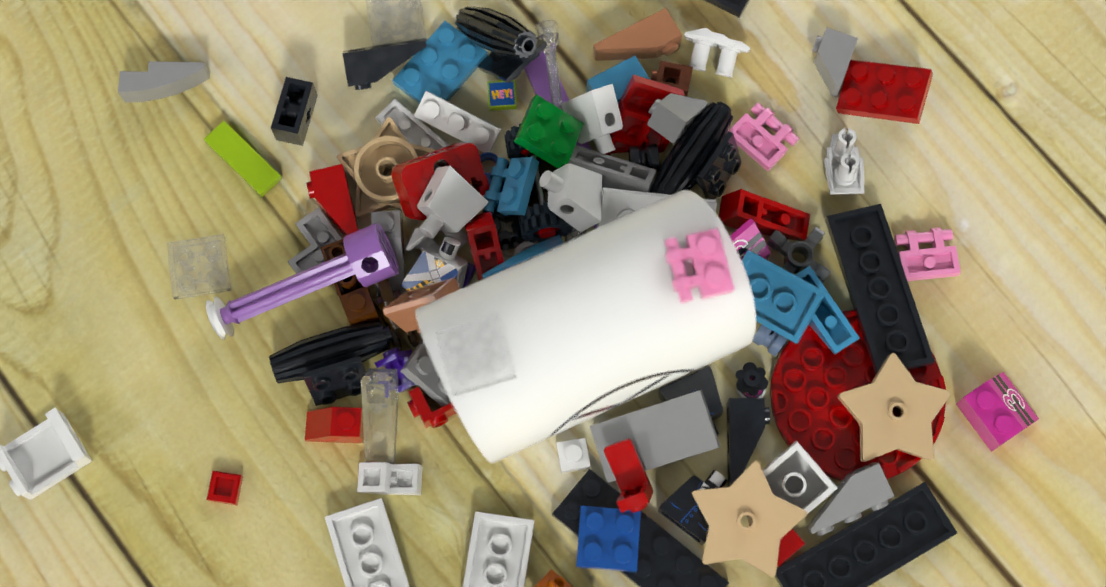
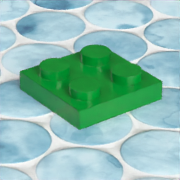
[514,94,584,169]

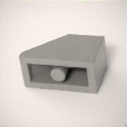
[812,27,858,97]
[647,93,709,144]

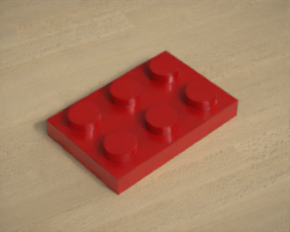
[836,60,933,124]

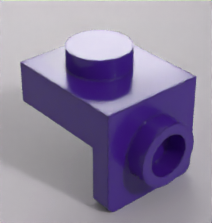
[375,348,417,394]

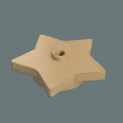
[337,117,438,219]
[837,353,951,462]
[692,461,807,577]

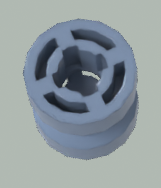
[752,324,788,357]

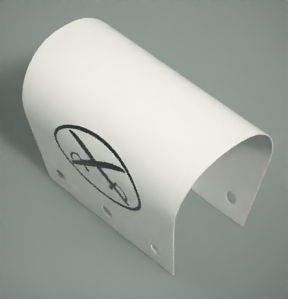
[416,190,756,463]

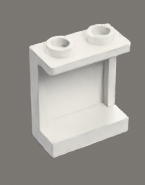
[0,408,92,500]

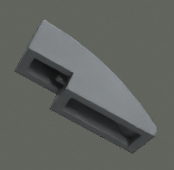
[118,61,210,103]

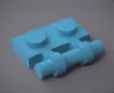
[483,157,539,215]

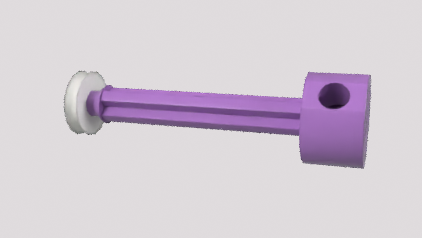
[206,223,399,340]

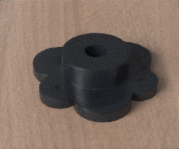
[735,362,768,396]

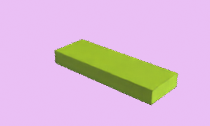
[204,121,282,197]

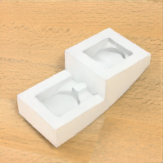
[357,462,423,495]

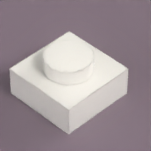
[556,438,590,473]

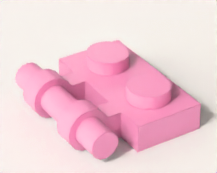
[727,103,800,172]
[894,227,961,281]
[665,228,735,303]

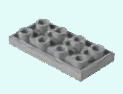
[590,390,720,483]

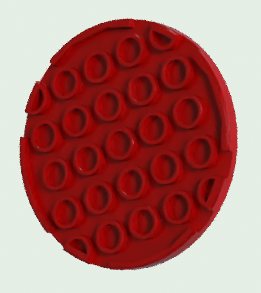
[770,310,946,481]

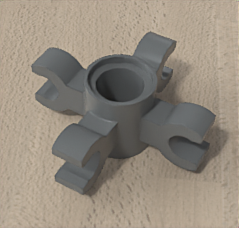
[767,226,831,284]

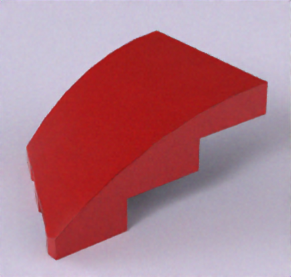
[605,74,685,156]

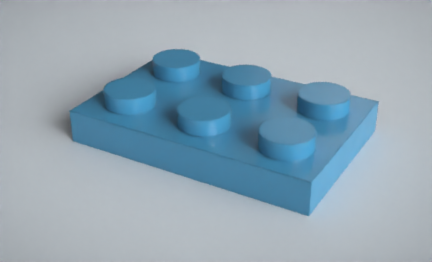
[392,21,488,104]
[742,250,826,344]

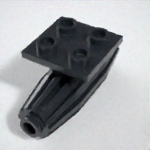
[455,6,547,83]
[650,102,741,200]
[269,321,394,406]

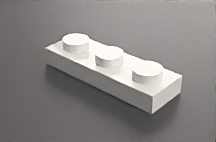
[414,91,502,153]

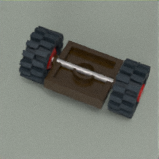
[504,123,573,243]

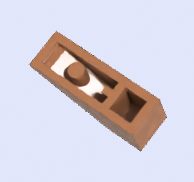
[593,8,682,61]

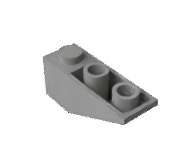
[806,462,895,536]

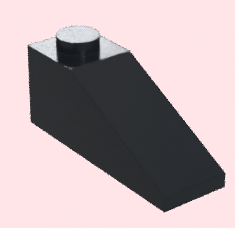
[342,38,426,90]
[726,398,770,487]

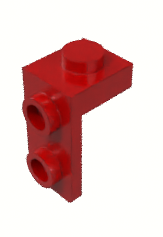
[407,387,457,428]
[603,438,654,513]

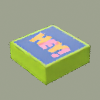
[487,80,517,111]

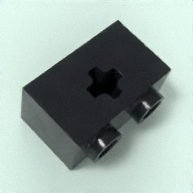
[271,77,318,146]

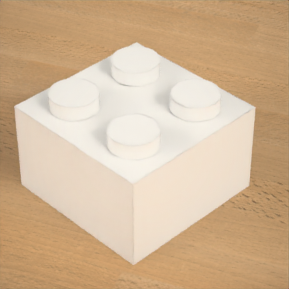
[762,441,838,514]

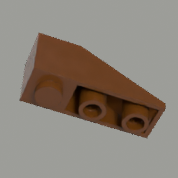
[320,239,380,326]

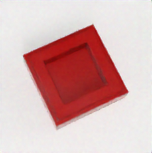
[206,471,243,505]

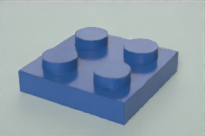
[576,506,641,572]

